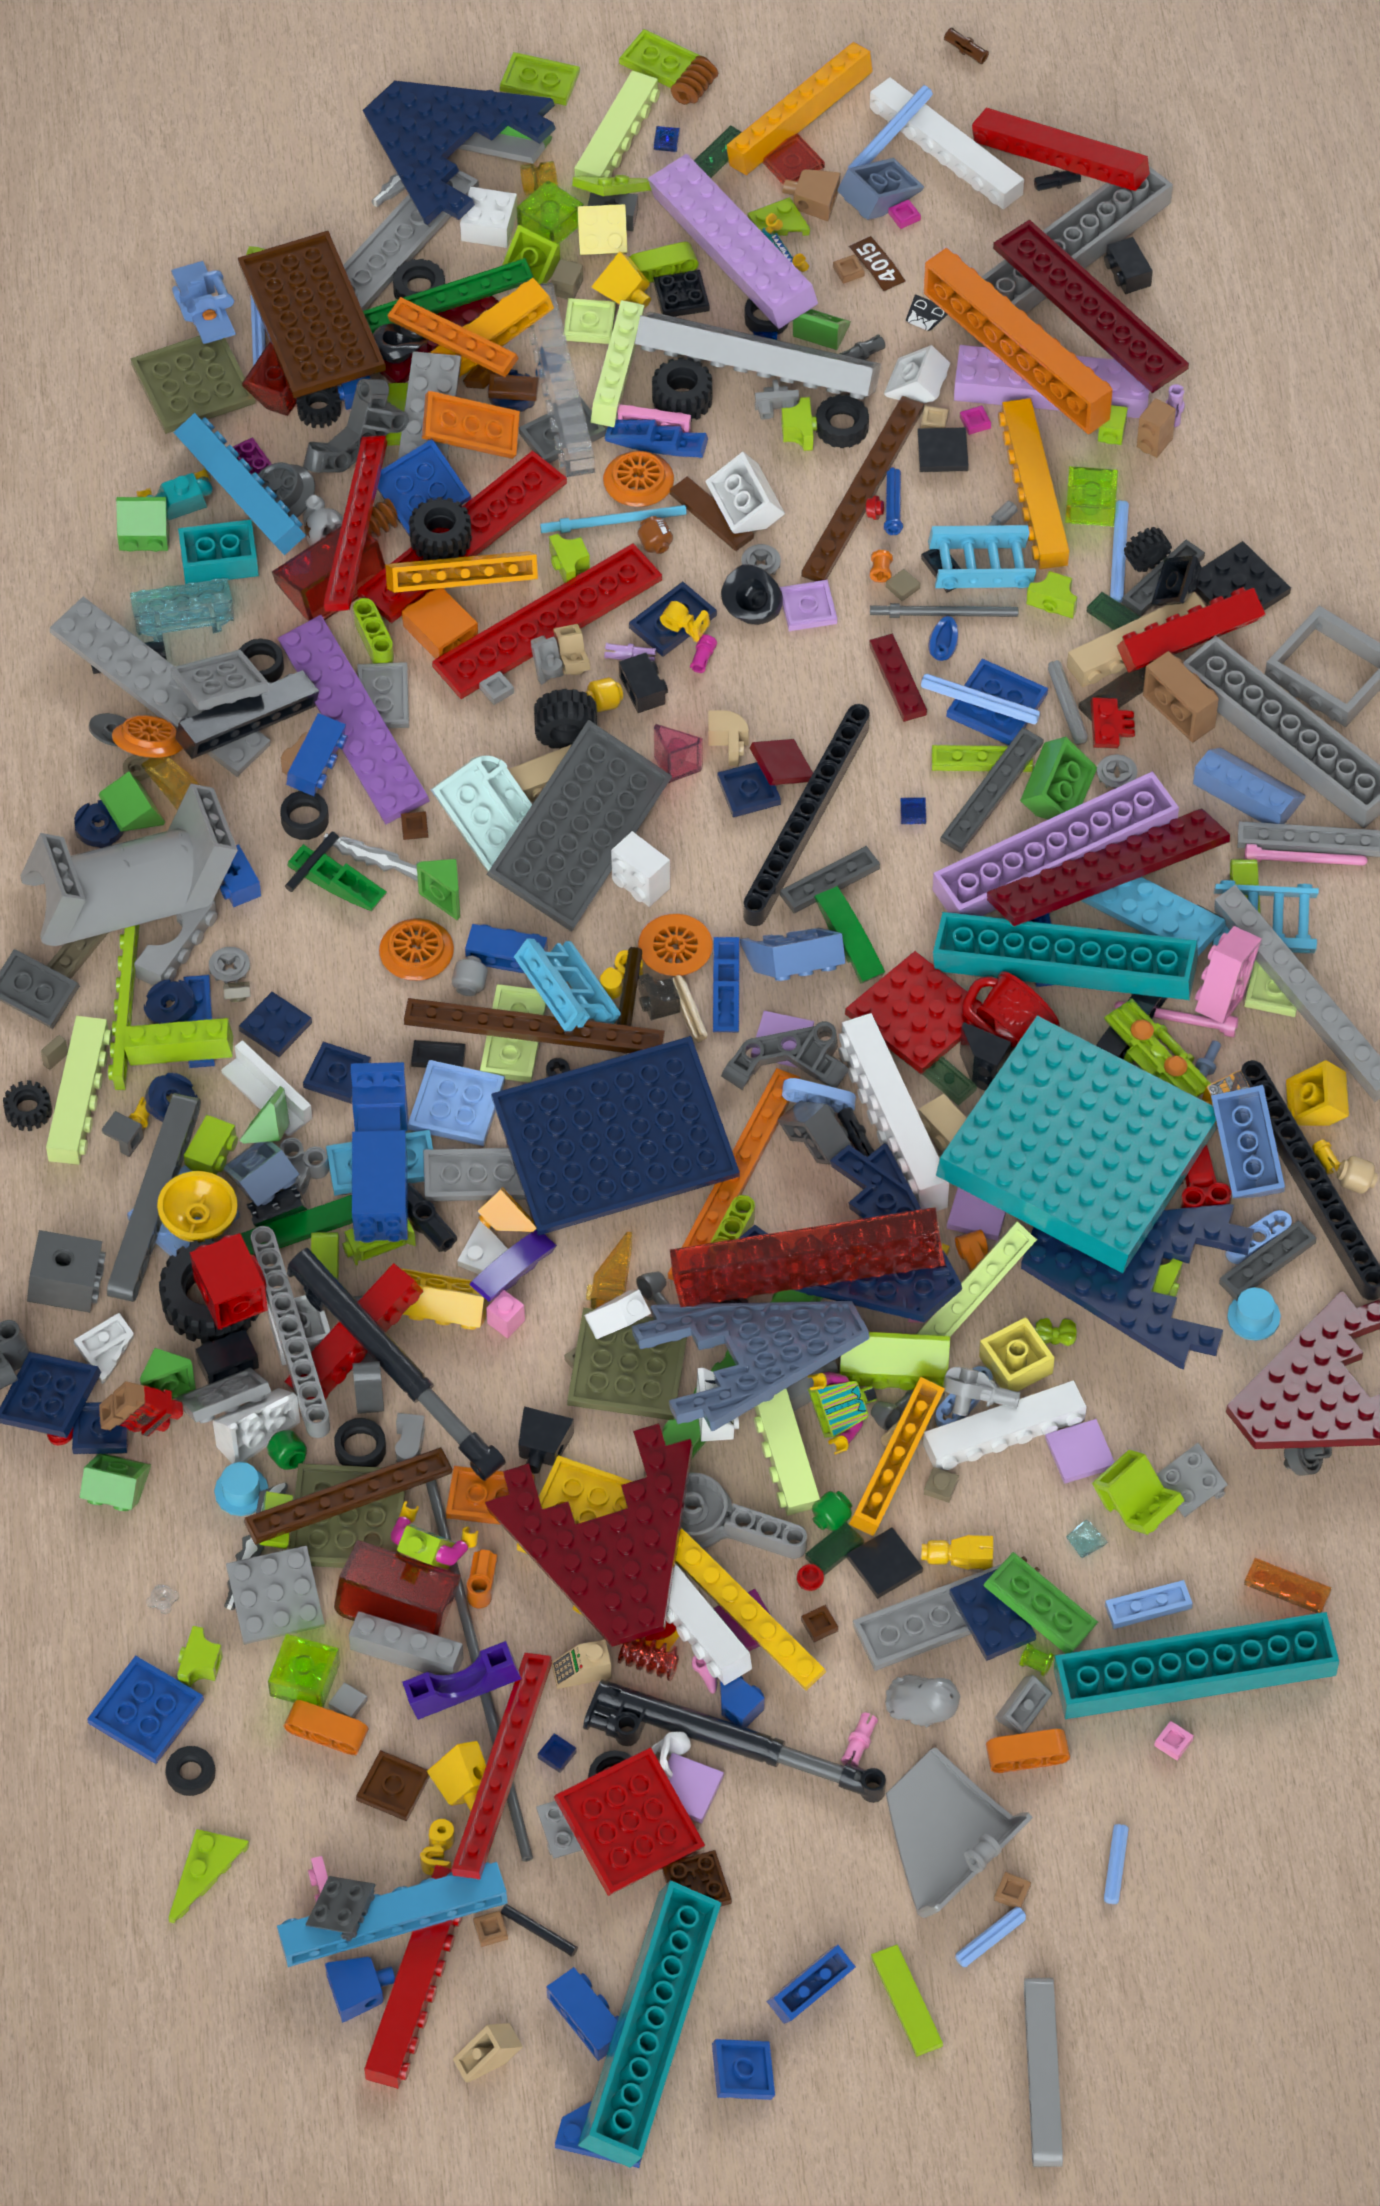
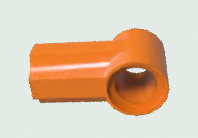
[955,1229,988,1272]
[467,1549,497,1609]

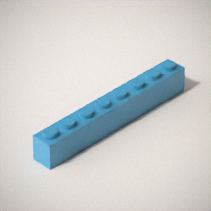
[173,413,306,555]
[277,1862,508,1967]

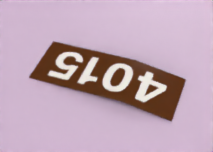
[849,236,906,291]

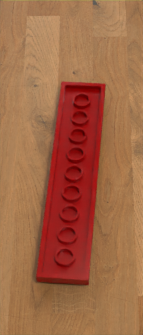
[357,450,567,624]
[432,543,662,699]

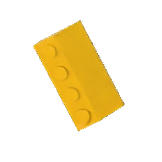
[385,1266,489,1330]

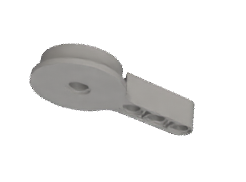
[681,1473,807,1559]

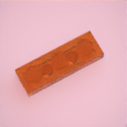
[1244,1558,1332,1613]

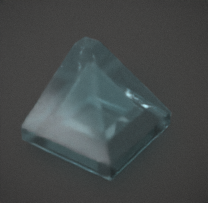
[1066,1519,1108,1558]

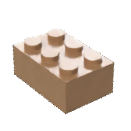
[1143,651,1219,743]

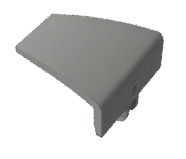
[886,1748,1033,1918]

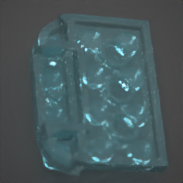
[130,578,235,642]

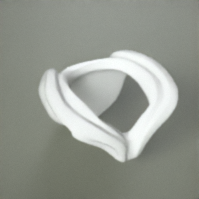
[651,1732,691,1779]

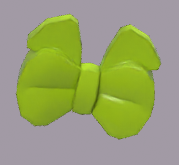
[1035,1318,1077,1346]

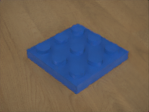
[377,439,472,537]
[946,658,1048,745]
[87,1655,204,1764]

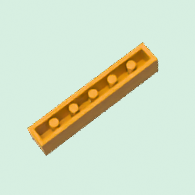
[429,278,554,378]
[385,551,538,593]
[848,1377,945,1536]

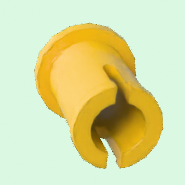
[128,1097,150,1130]
[1312,1139,1341,1174]

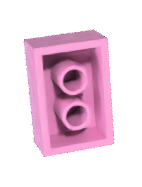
[1195,926,1262,1024]

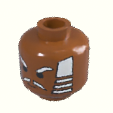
[637,516,673,554]

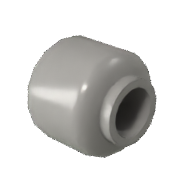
[452,956,488,996]

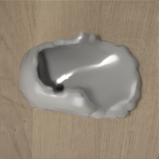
[885,1675,960,1728]

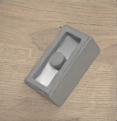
[995,1675,1053,1734]

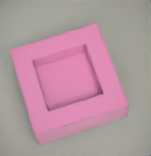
[1154,1721,1194,1761]

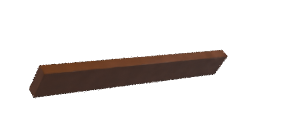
[244,1447,453,1545]

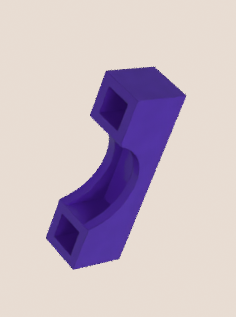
[402,1641,521,1720]

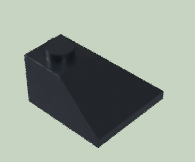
[1151,555,1202,606]

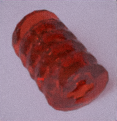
[618,1637,679,1681]

